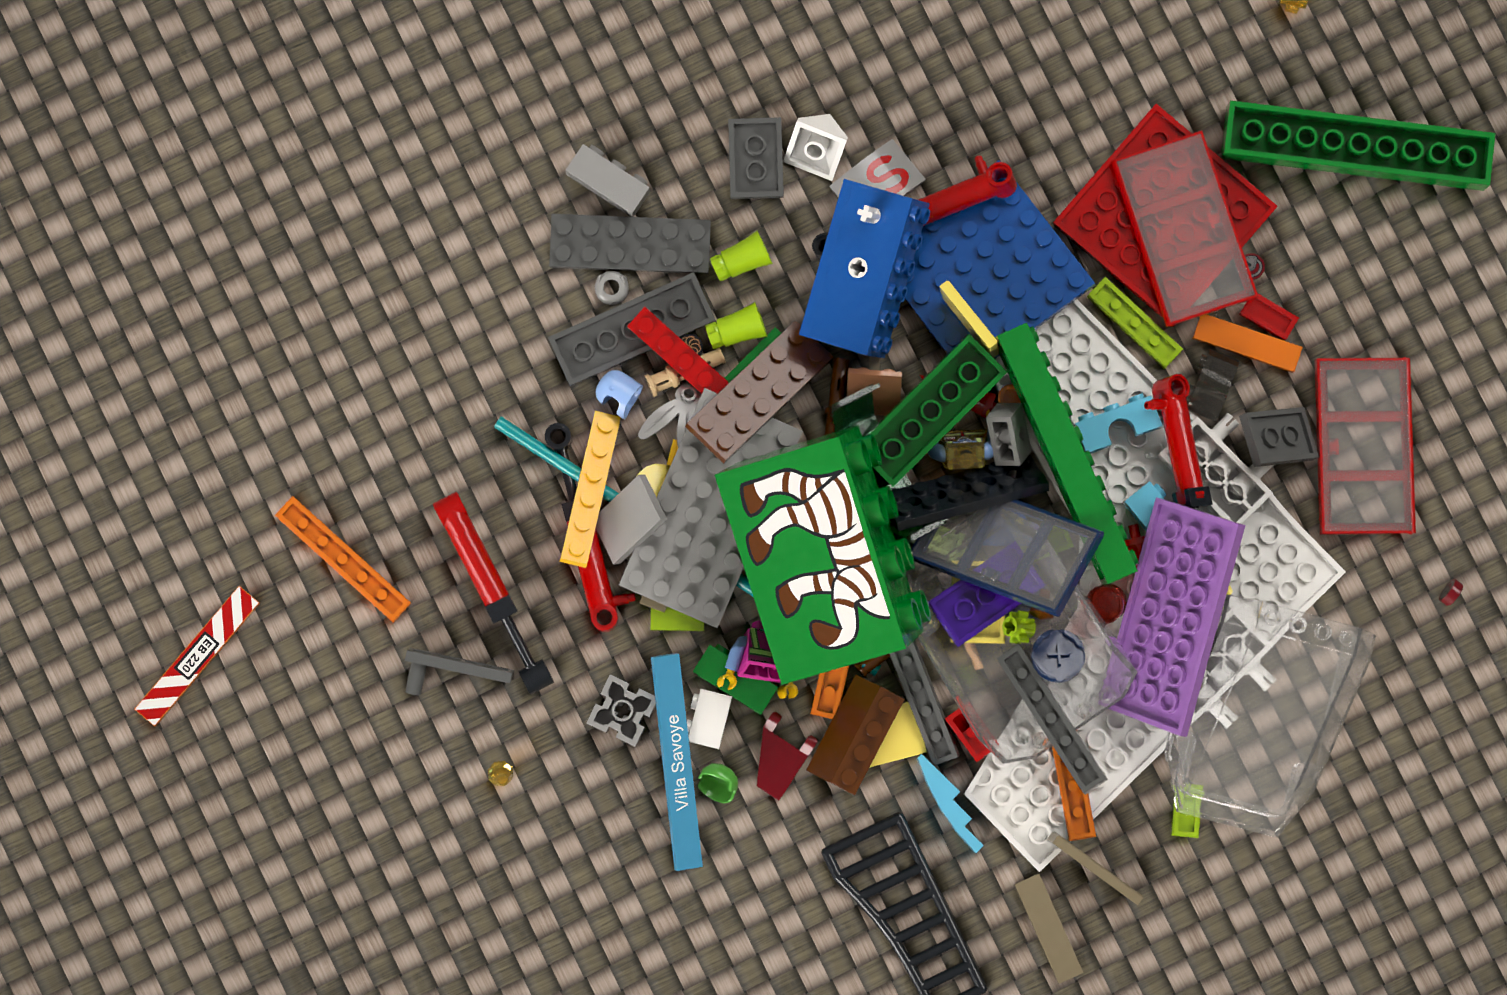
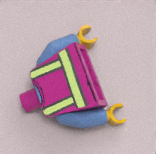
[717,620,798,699]

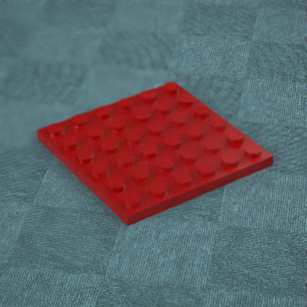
[1052,104,1278,327]

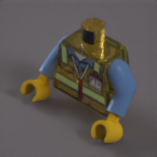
[928,410,994,469]

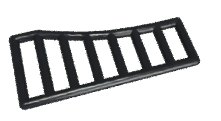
[821,812,987,995]

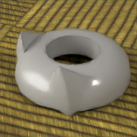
[595,271,629,305]

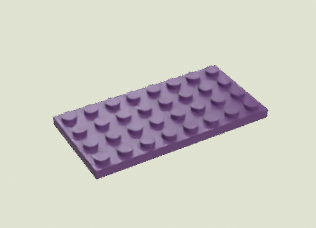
[1099,497,1246,737]

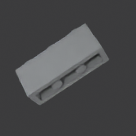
[565,144,650,217]

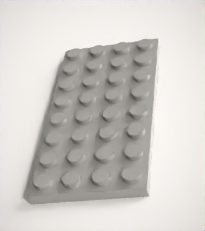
[619,388,803,628]

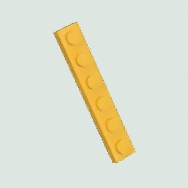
[560,410,621,568]

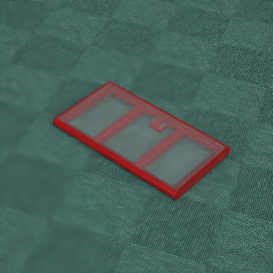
[1111,131,1258,327]
[1315,357,1416,535]

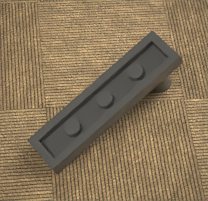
[405,647,515,695]

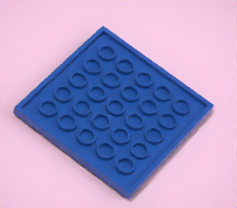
[905,160,1095,359]

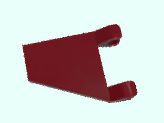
[757,711,818,801]

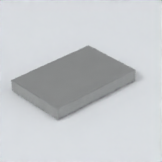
[596,475,667,564]

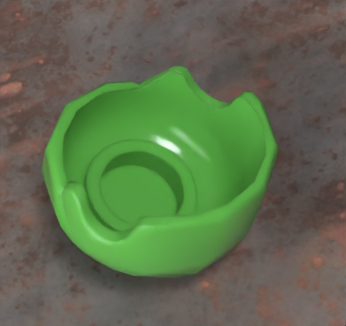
[698,763,739,803]

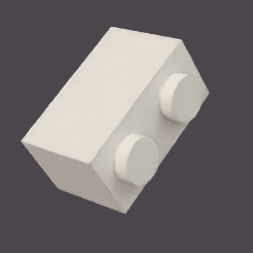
[687,689,732,750]

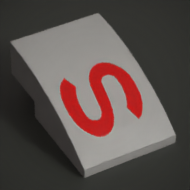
[830,139,926,197]

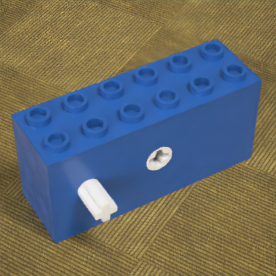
[799,179,930,358]

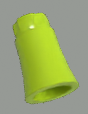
[710,230,773,282]
[705,302,768,349]

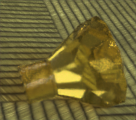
[488,761,513,786]

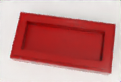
[1239,294,1299,341]

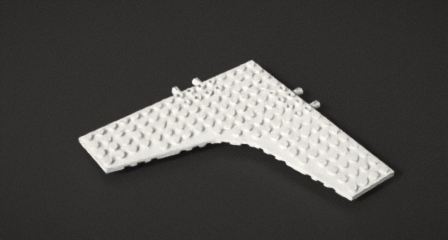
[964,299,1346,872]

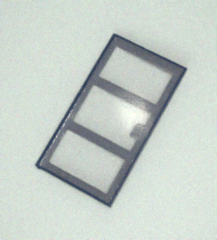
[911,492,1104,617]

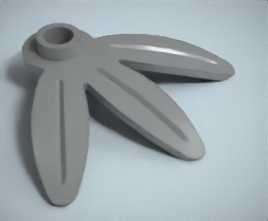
[638,384,701,447]

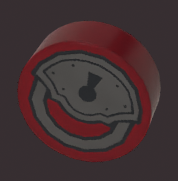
[1245,253,1265,281]
[1439,578,1463,606]

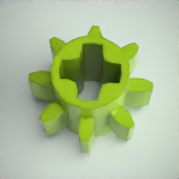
[1002,610,1036,644]

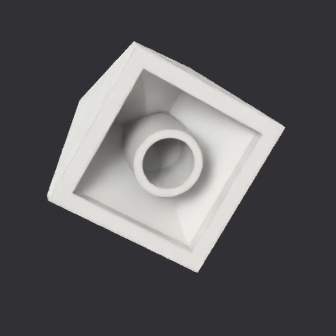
[783,114,848,181]

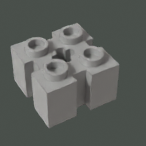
[587,675,656,747]

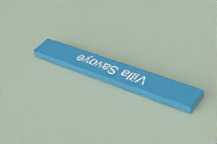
[651,653,703,871]

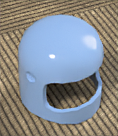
[596,370,643,420]

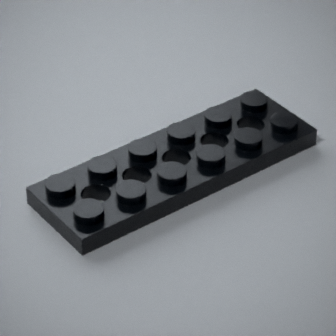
[890,454,1049,531]

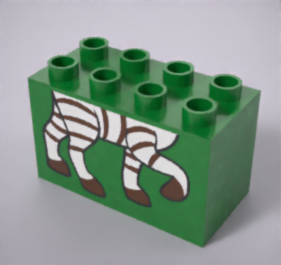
[715,425,931,685]

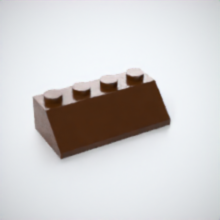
[806,675,905,795]

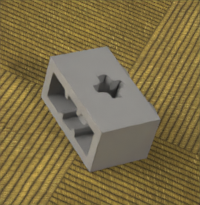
[986,403,1032,466]

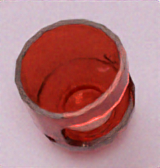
[1085,583,1127,624]

